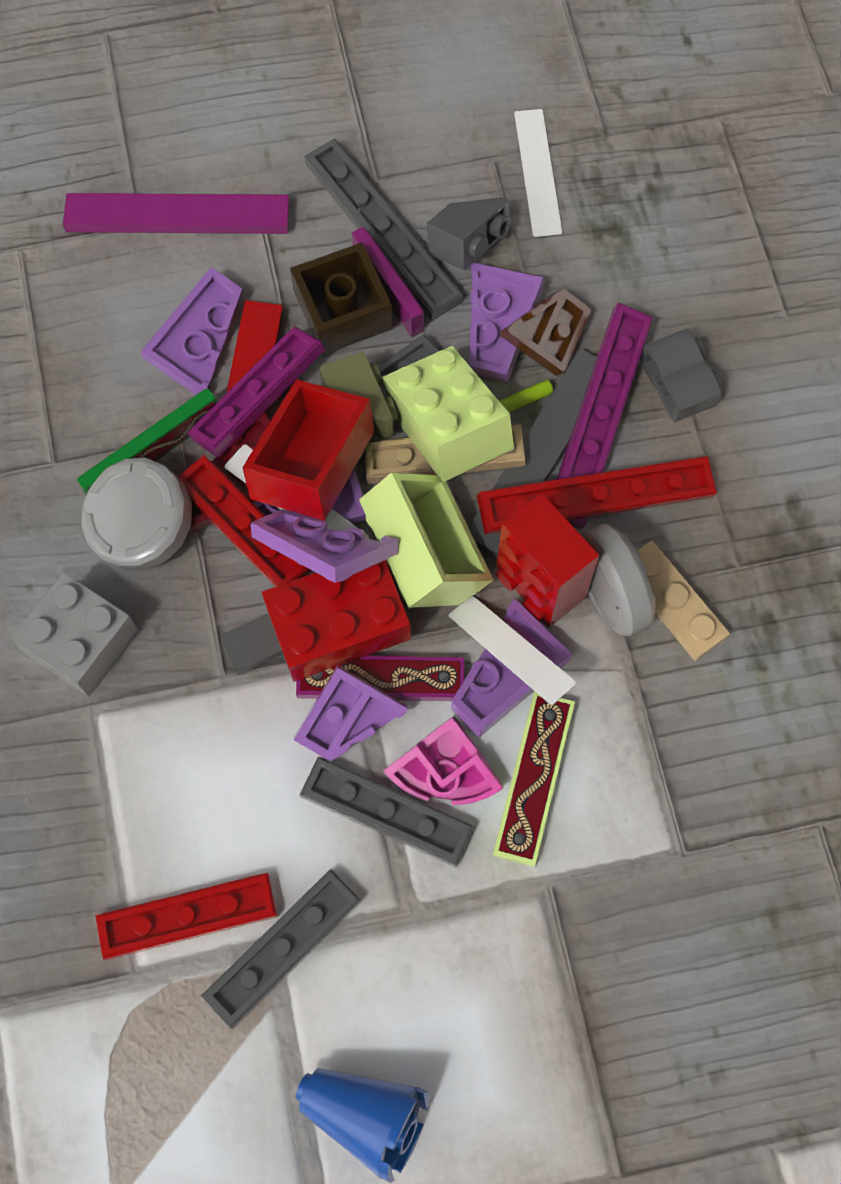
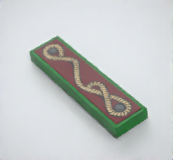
[76,388,217,496]

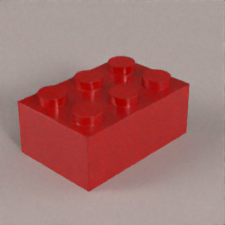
[242,379,375,521]
[496,493,599,628]
[261,560,411,682]

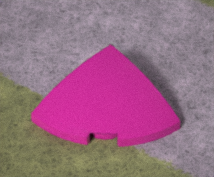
[384,715,503,805]

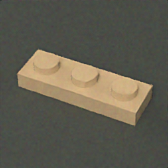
[637,540,730,662]

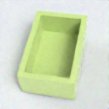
[382,346,514,482]
[359,473,494,608]

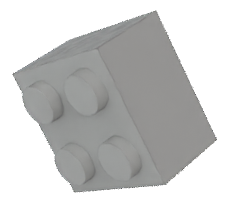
[11,572,138,697]

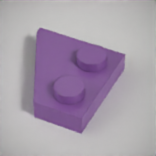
[294,665,408,762]

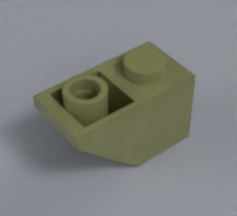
[319,351,398,438]

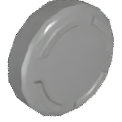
[81,458,192,570]
[581,524,656,637]

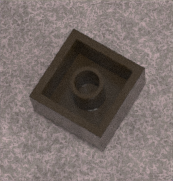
[290,242,393,355]

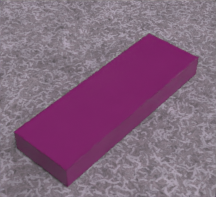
[351,227,424,338]

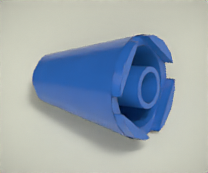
[296,1068,430,1183]

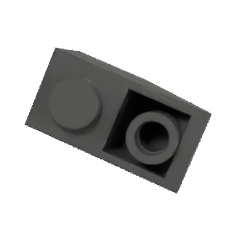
[427,197,511,270]

